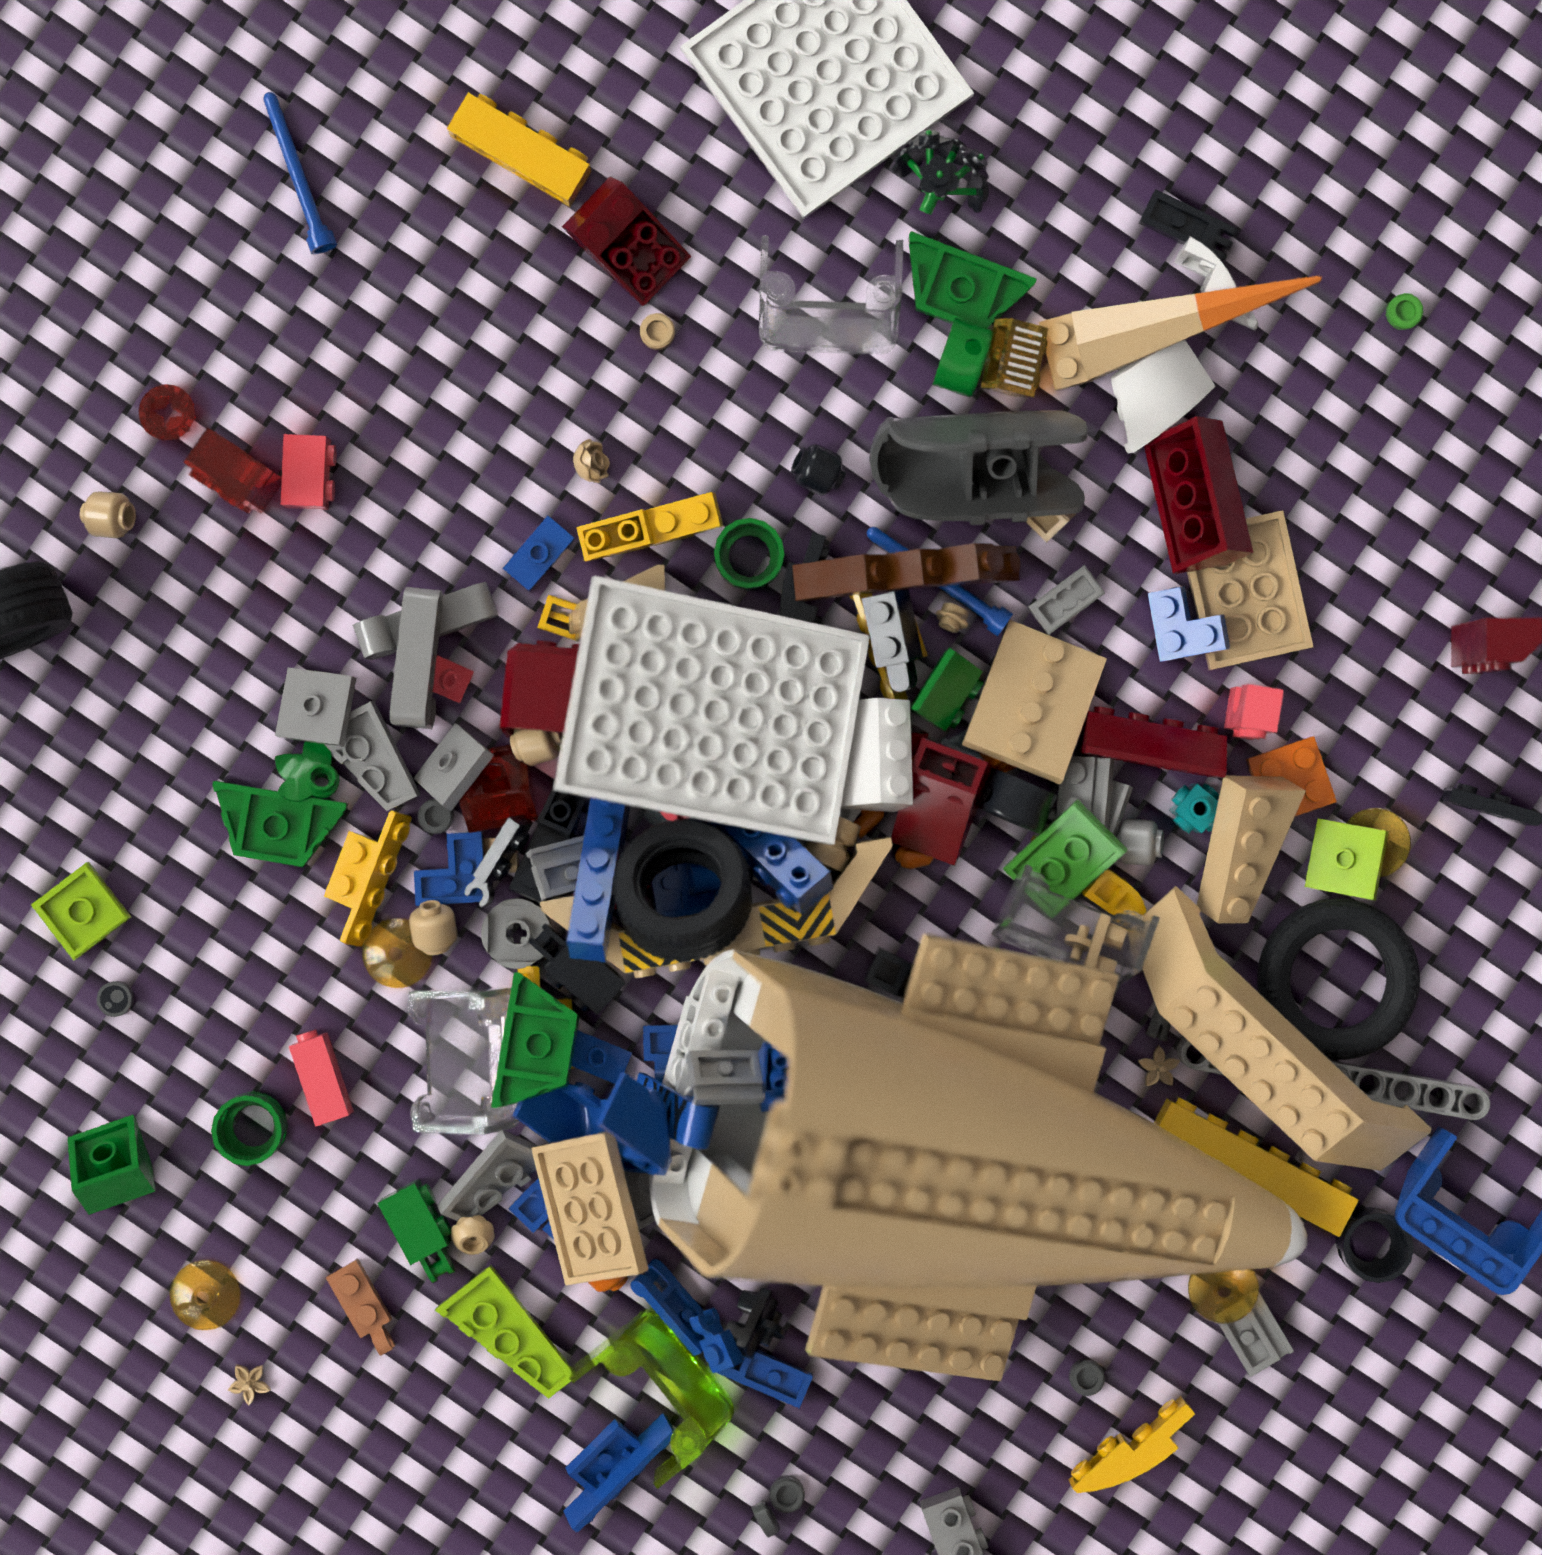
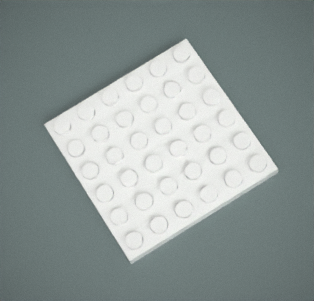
[680,0,974,219]

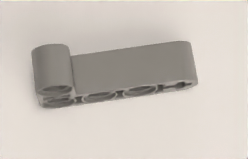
[353,582,498,660]
[390,587,443,730]

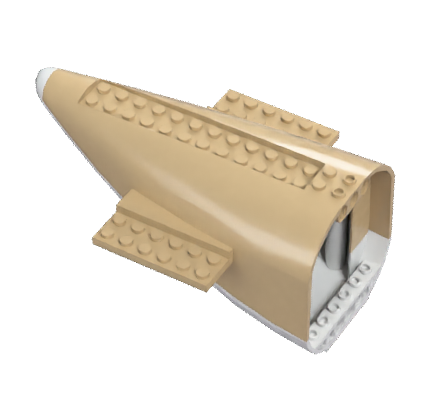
[649,933,1307,1381]

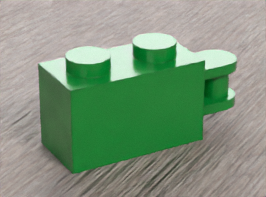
[377,1179,455,1283]

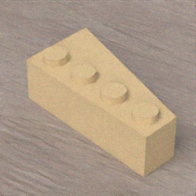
[1197,776,1306,923]

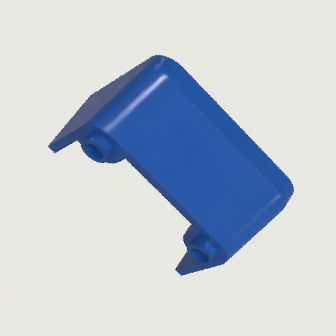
[512,1072,672,1176]
[1395,1126,1542,1295]

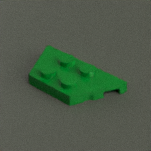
[908,231,1037,329]
[212,781,349,867]
[491,972,580,1109]

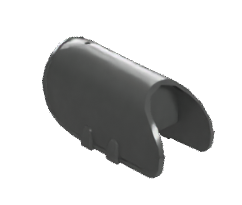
[869,410,1088,525]

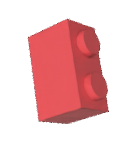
[281,434,337,510]

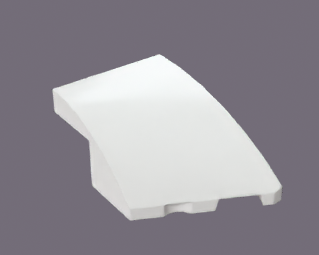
[1174,237,1259,331]
[1111,340,1215,454]

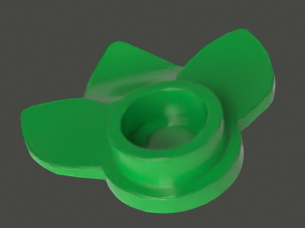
[275,741,340,802]

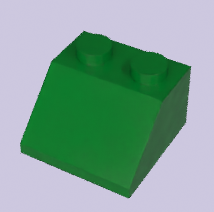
[910,647,984,732]
[67,1115,155,1215]

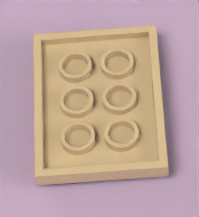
[1187,510,1313,670]
[962,620,1107,785]
[531,1131,649,1286]

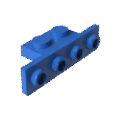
[563,1413,676,1532]

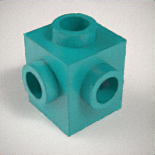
[1169,783,1220,834]

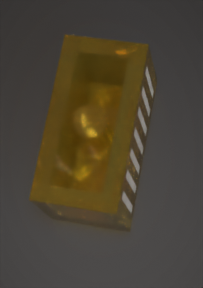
[981,318,1048,398]

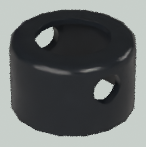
[978,769,1058,834]
[1336,1207,1414,1283]

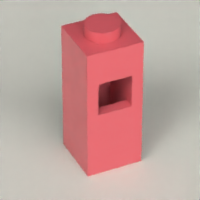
[289,1029,354,1127]

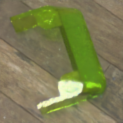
[569,1308,734,1489]

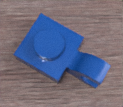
[643,1025,678,1083]
[690,1308,744,1373]

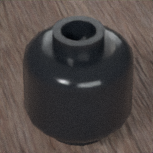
[791,444,846,496]

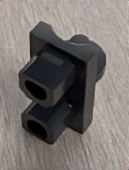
[725,1287,787,1360]

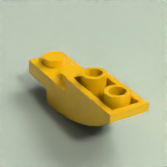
[576,492,724,561]
[1068,1396,1195,1493]

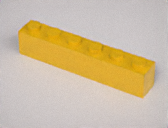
[1154,1097,1359,1237]

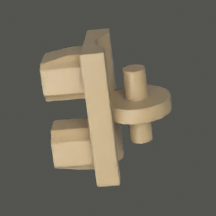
[1064,913,1127,972]

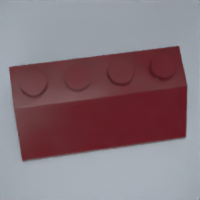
[1144,416,1254,574]
[1451,618,1542,674]
[1077,706,1227,778]

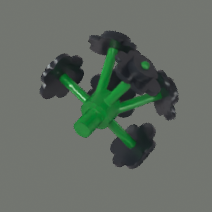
[892,130,989,215]

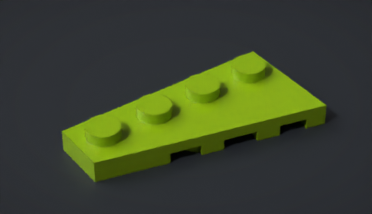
[435,1265,577,1399]

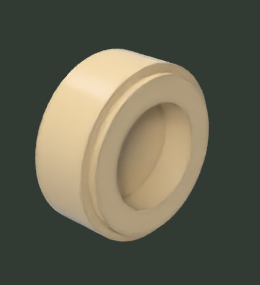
[640,313,675,350]

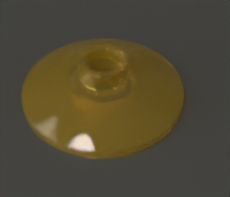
[1346,808,1411,878]
[362,918,433,988]
[170,1260,240,1330]
[1188,1269,1259,1324]

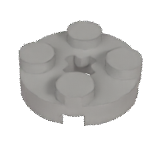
[481,898,552,969]

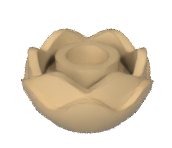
[573,439,610,483]
[451,1215,495,1255]

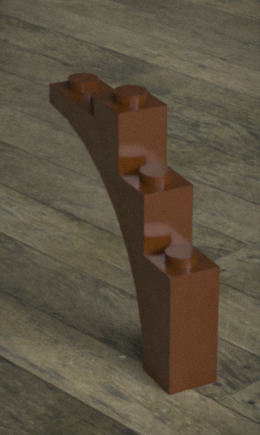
[792,543,1021,601]

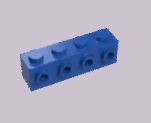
[707,821,833,915]

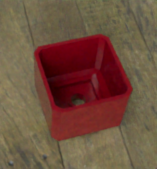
[499,640,580,738]

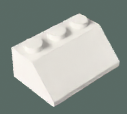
[841,698,913,812]

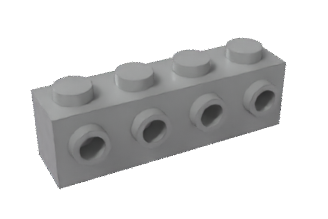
[920,1487,988,1555]

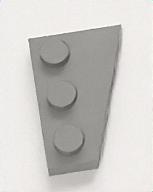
[324,701,421,811]

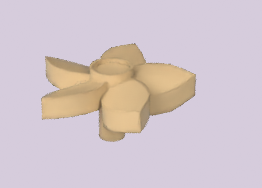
[1138,1045,1180,1086]
[228,1364,271,1405]

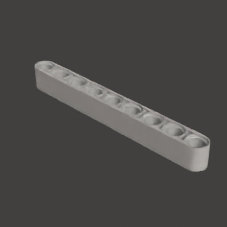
[1176,1037,1490,1120]

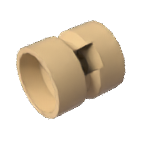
[804,817,861,873]

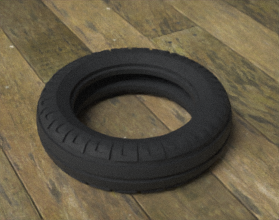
[1257,898,1420,1060]

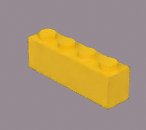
[447,93,592,207]

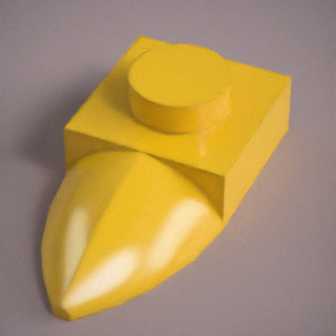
[1081,868,1147,920]

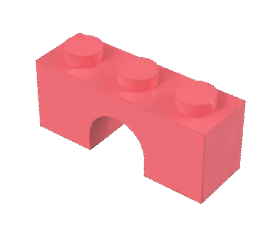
[1224,684,1284,740]

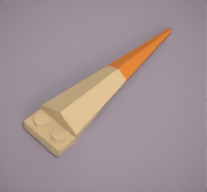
[1039,276,1323,391]

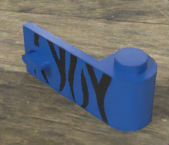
[637,1072,720,1149]

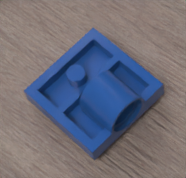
[649,863,721,917]

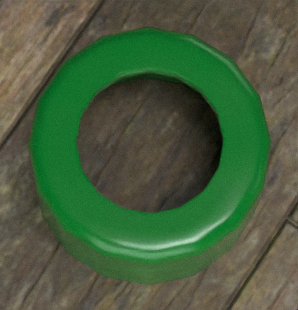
[932,318,994,398]
[714,518,784,591]
[211,1091,288,1166]

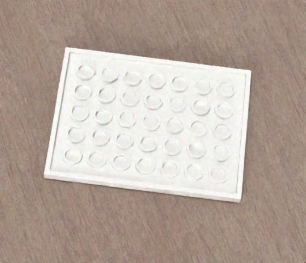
[553,576,870,845]

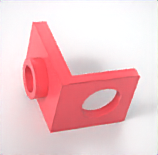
[433,655,474,703]

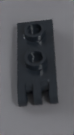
[1139,189,1239,263]
[1441,783,1542,826]

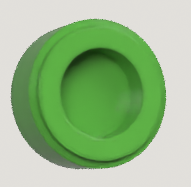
[1386,293,1423,330]

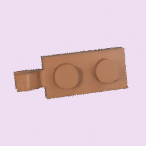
[326,1258,396,1356]

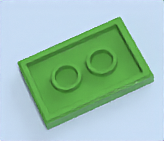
[1003,799,1127,918]

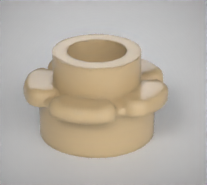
[936,603,969,633]

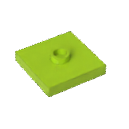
[1304,818,1389,901]
[31,862,132,961]

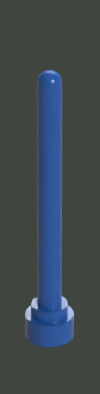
[263,92,337,255]
[867,527,1013,637]

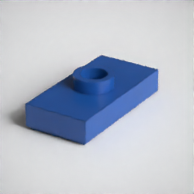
[503,516,575,592]
[572,1030,632,1084]

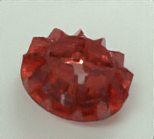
[139,384,196,441]

